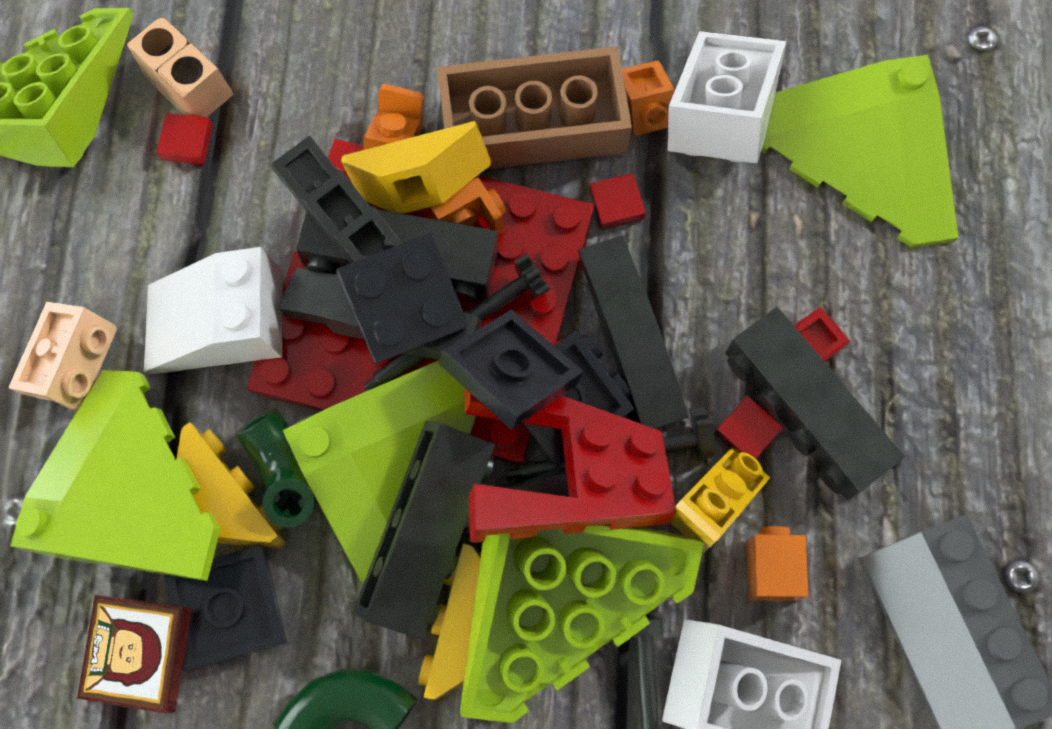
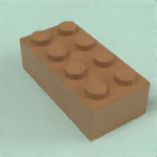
[437,46,632,170]

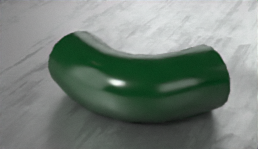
[235,408,316,528]
[273,669,418,729]

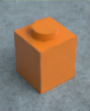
[746,526,809,601]

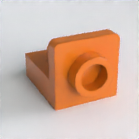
[622,60,675,135]
[364,84,424,150]
[429,177,506,235]

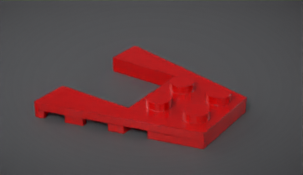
[464,387,676,543]

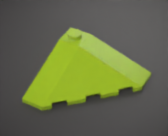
[0,8,134,167]
[761,55,959,248]
[283,360,476,584]
[10,370,221,581]
[460,524,705,723]

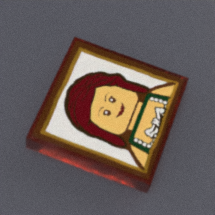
[77,595,192,714]

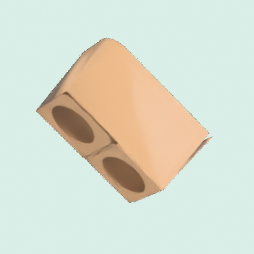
[127,16,234,117]

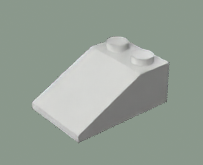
[668,31,786,164]
[144,247,283,375]
[662,619,841,729]

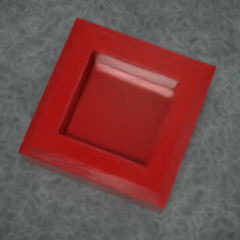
[156,113,213,165]
[589,173,646,230]
[794,306,851,363]
[714,396,784,459]

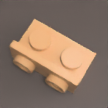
[8,302,117,411]

